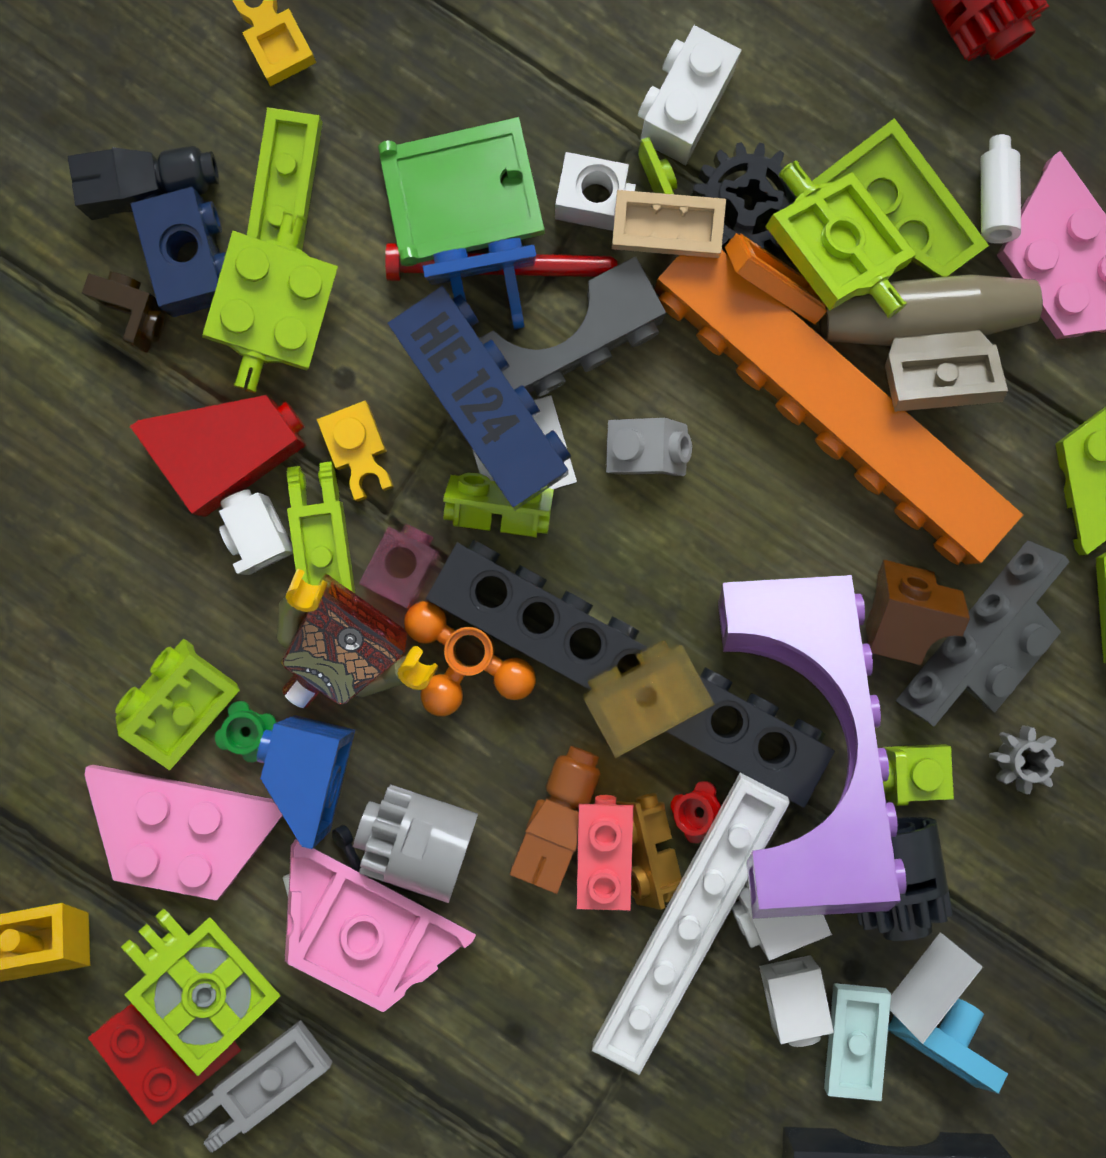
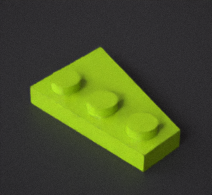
[812,118,989,278]

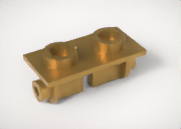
[616,793,682,910]

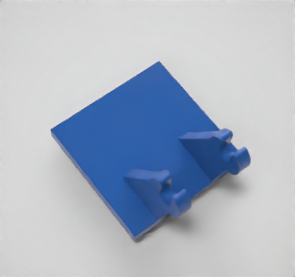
[423,238,536,329]

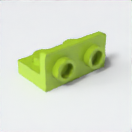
[115,639,240,770]

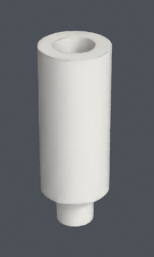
[980,135,1021,243]

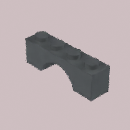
[479,256,666,396]

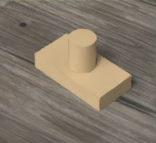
[612,190,726,258]

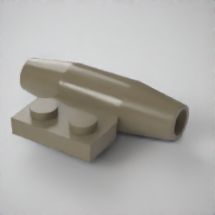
[820,274,1043,412]

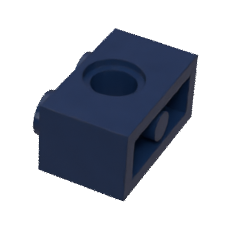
[130,187,226,317]

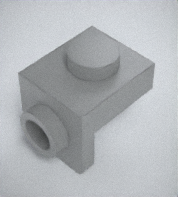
[606,418,692,476]

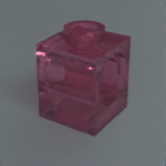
[359,523,440,608]

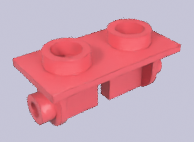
[577,795,633,911]

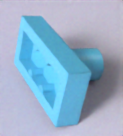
[888,998,1008,1094]

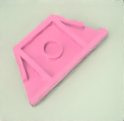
[997,151,1106,340]
[84,765,283,900]
[285,839,476,1012]

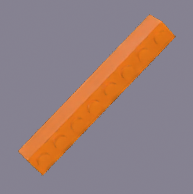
[654,250,1023,565]

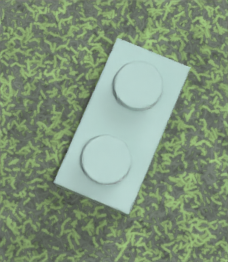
[824,983,891,1101]

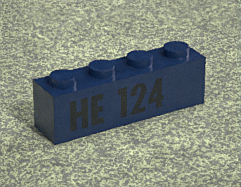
[388,285,571,511]

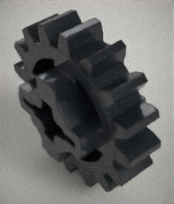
[691,142,797,254]

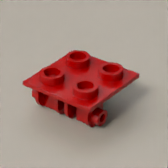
[88,1003,241,1125]

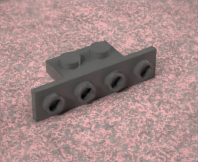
[896,540,1070,727]

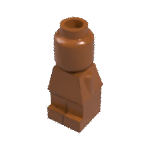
[510,745,601,894]

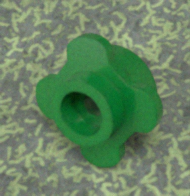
[215,701,277,762]

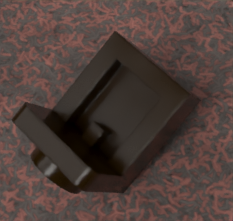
[82,271,165,353]

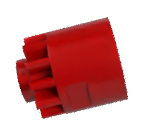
[930,0,1049,62]

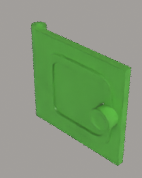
[378,117,545,266]

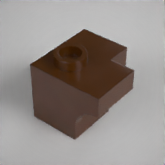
[865,559,970,665]

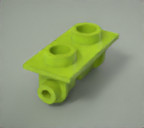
[443,473,554,538]

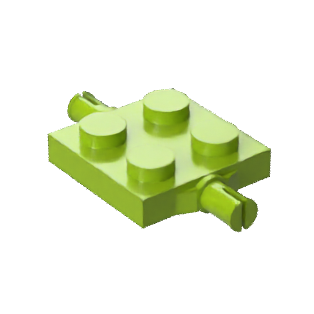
[766,160,917,318]
[202,211,338,393]

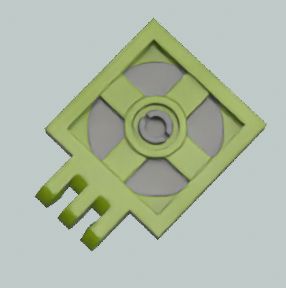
[121,909,281,1076]

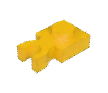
[233,0,316,87]
[317,400,394,502]

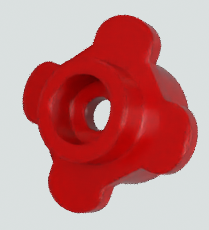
[671,781,721,843]

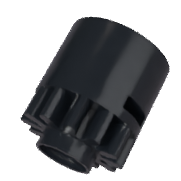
[857,817,953,941]

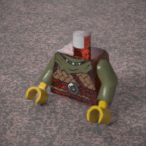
[277,569,438,708]

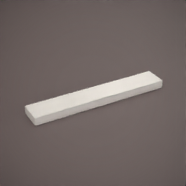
[592,773,790,1075]

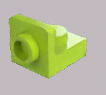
[883,744,954,806]

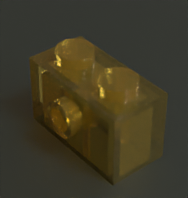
[582,640,715,758]

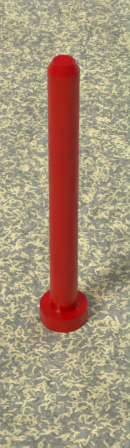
[385,243,617,281]

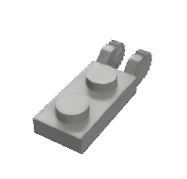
[183,1020,332,1153]

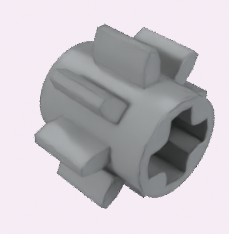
[989,725,1064,794]

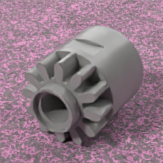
[353,784,478,903]

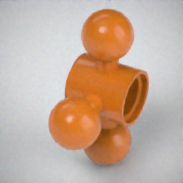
[404,601,536,717]

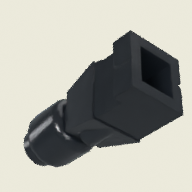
[68,146,219,220]

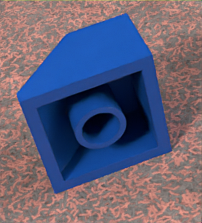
[257,715,355,849]

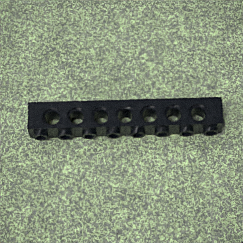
[426,540,835,808]

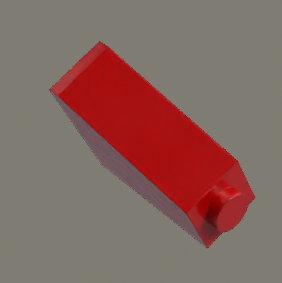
[130,395,306,517]

